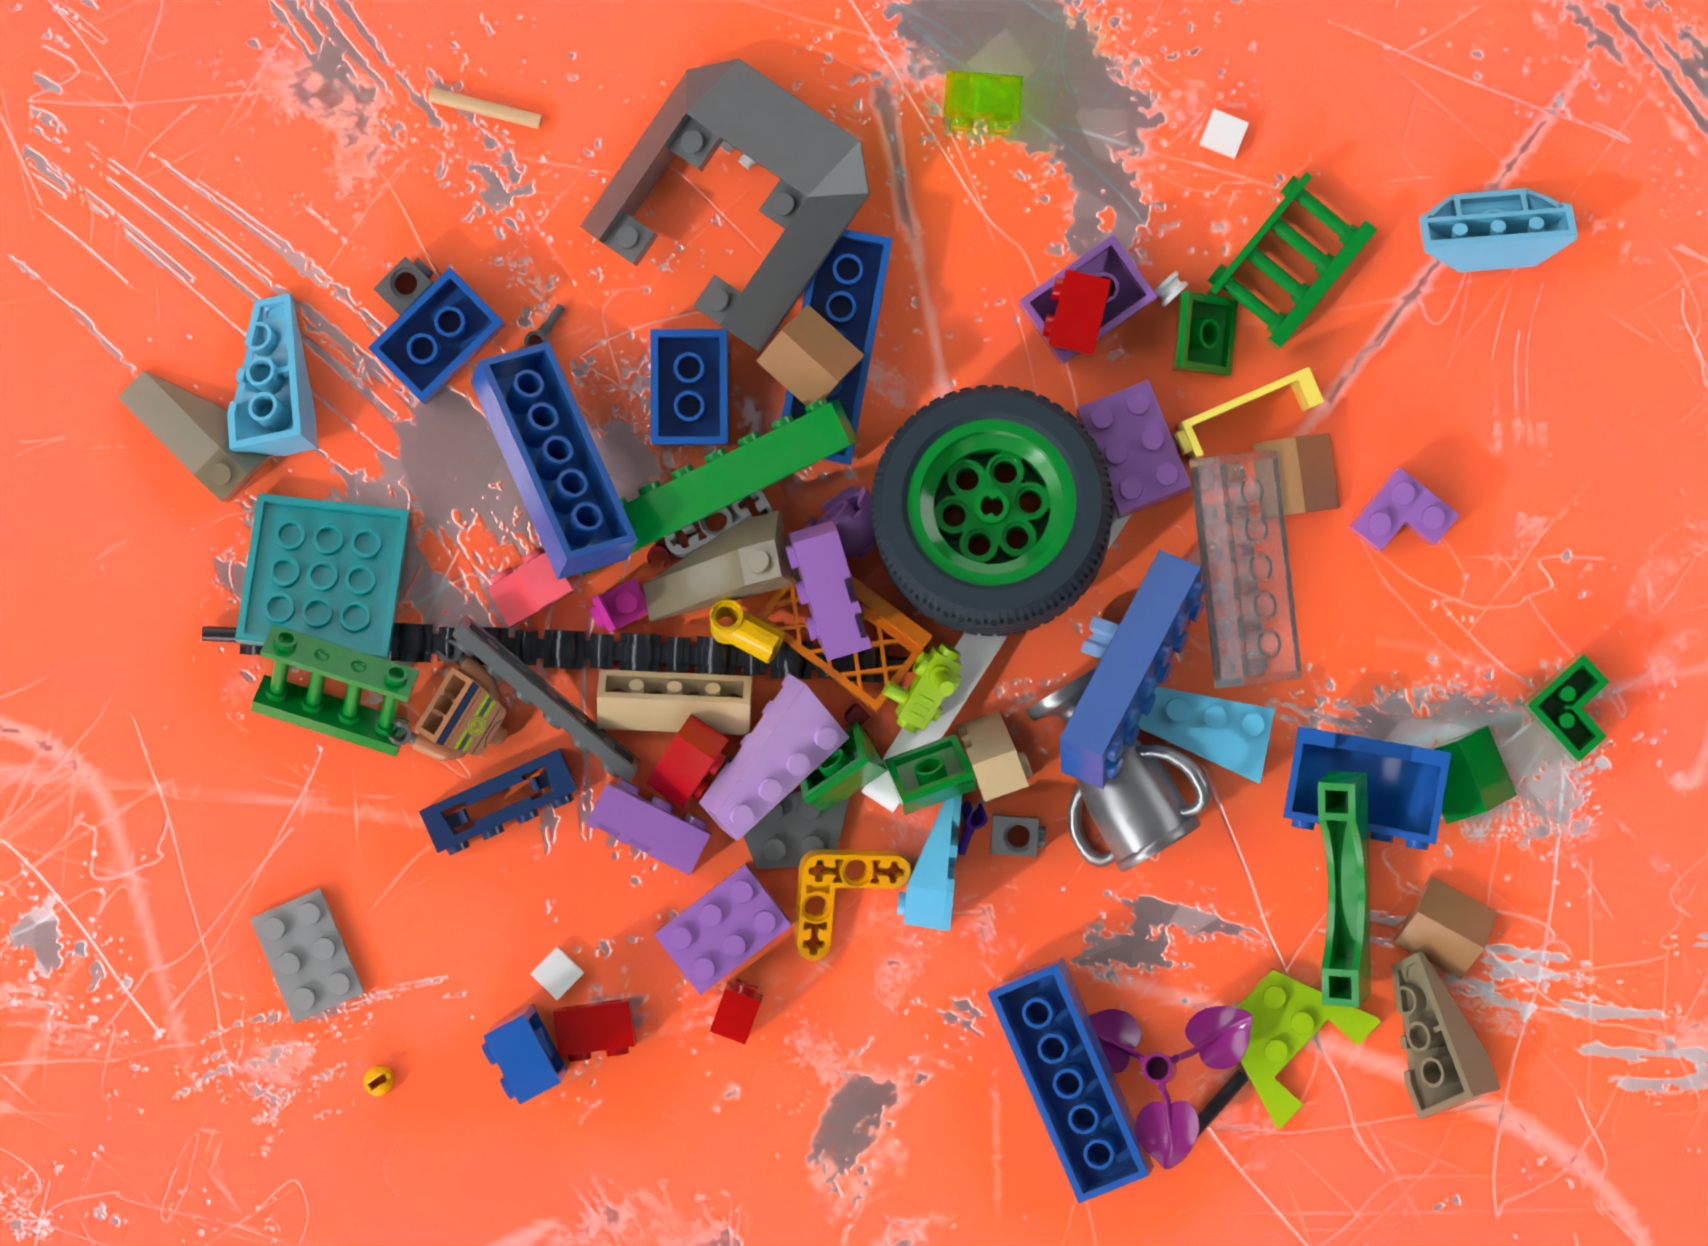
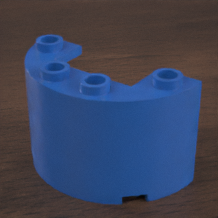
[1283,727,1451,850]

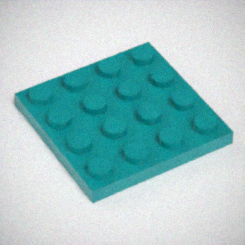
[235,493,410,661]

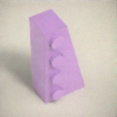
[699,673,850,841]

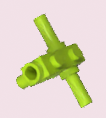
[882,643,962,733]

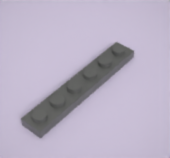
[452,615,640,783]

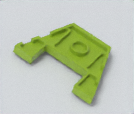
[1236,969,1381,1129]

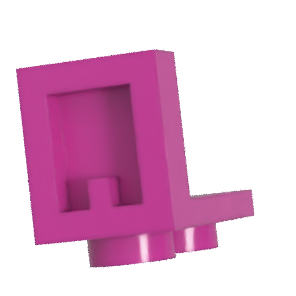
[589,577,648,632]

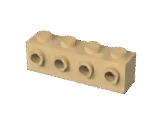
[597,669,752,735]

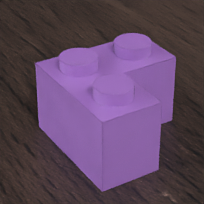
[1347,467,1459,552]

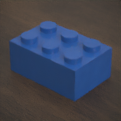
[368,267,507,405]
[650,329,729,446]
[481,1004,569,1104]

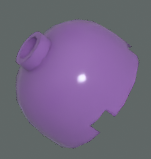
[806,485,876,559]

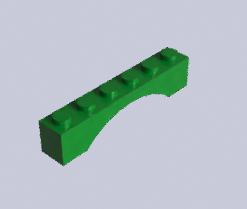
[1318,771,1371,1007]

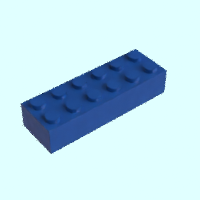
[781,229,893,466]
[471,341,638,580]
[1060,550,1205,789]
[987,957,1154,1203]

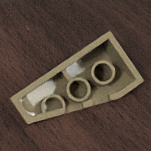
[117,370,273,503]
[643,510,795,622]
[1391,951,1501,1120]

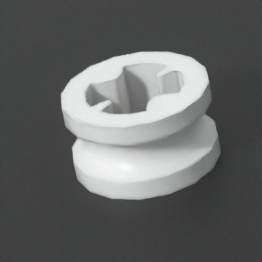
[1154,271,1189,307]

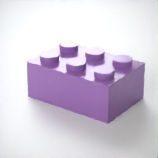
[1018,234,1157,366]
[1076,380,1192,519]
[654,863,792,995]

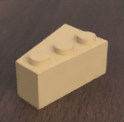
[956,711,1033,802]

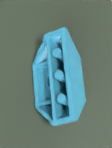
[1419,188,1578,273]

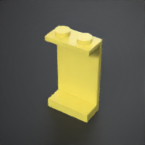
[1173,367,1324,460]

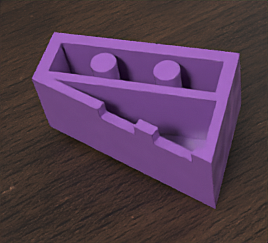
[785,520,872,661]
[585,778,712,876]

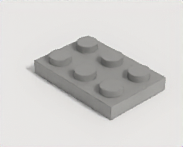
[249,888,366,1023]

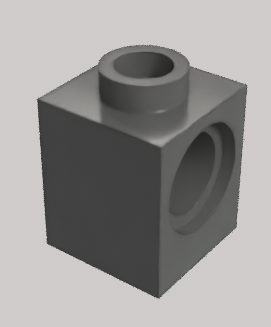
[373,256,434,316]
[990,814,1046,857]

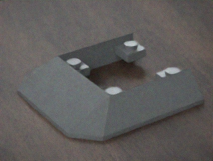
[580,58,870,353]

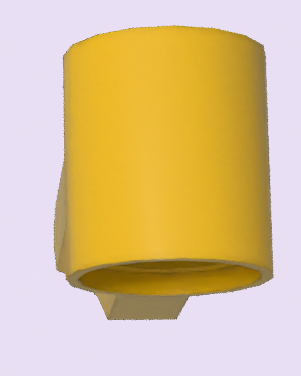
[709,599,785,664]

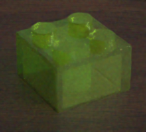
[941,70,1023,137]

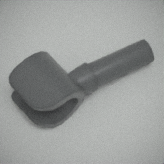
[524,304,565,346]

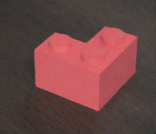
[486,547,578,628]

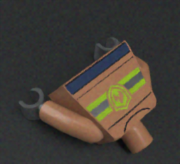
[387,639,507,761]

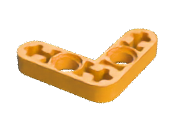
[794,849,911,961]

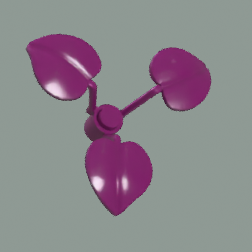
[1089,1006,1253,1169]

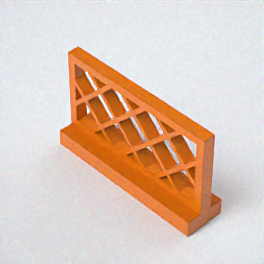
[756,575,933,712]

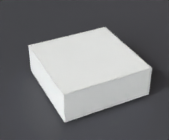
[1199,109,1249,159]
[530,946,585,1000]

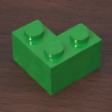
[1520,653,1609,762]

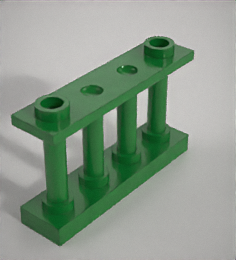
[1207,172,1377,350]
[251,624,420,757]

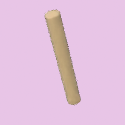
[428,87,543,129]

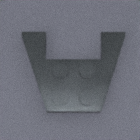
[717,756,850,869]

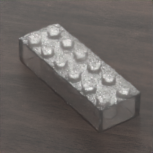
[1189,450,1303,688]

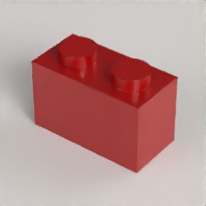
[1042,269,1111,357]
[645,714,729,808]
[709,979,763,1045]
[553,998,637,1062]

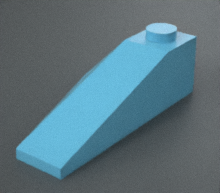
[227,293,318,456]
[897,795,962,931]

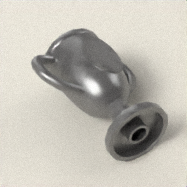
[1026,667,1212,872]

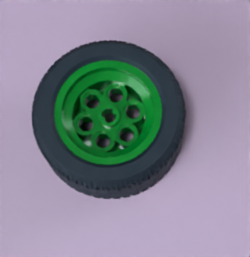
[871,385,1113,636]

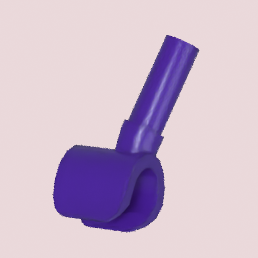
[957,800,987,856]

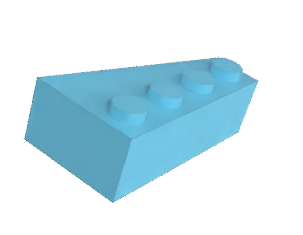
[1137,686,1275,784]

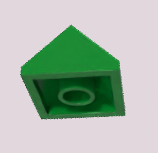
[1172,291,1238,376]
[800,721,888,812]
[1430,725,1517,824]
[884,734,977,815]

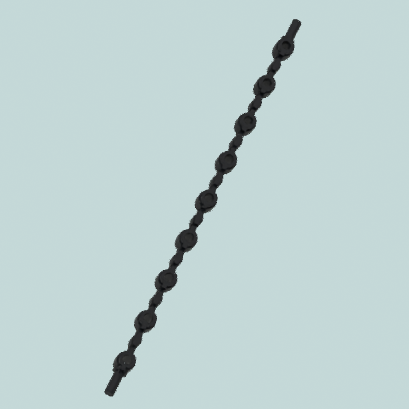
[202,623,913,683]

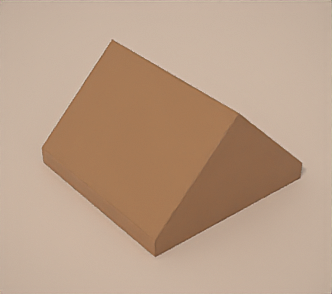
[756,304,865,406]
[1253,433,1340,519]
[1394,876,1498,979]

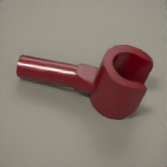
[647,537,671,567]
[845,703,879,753]

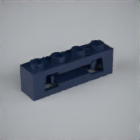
[419,748,579,856]

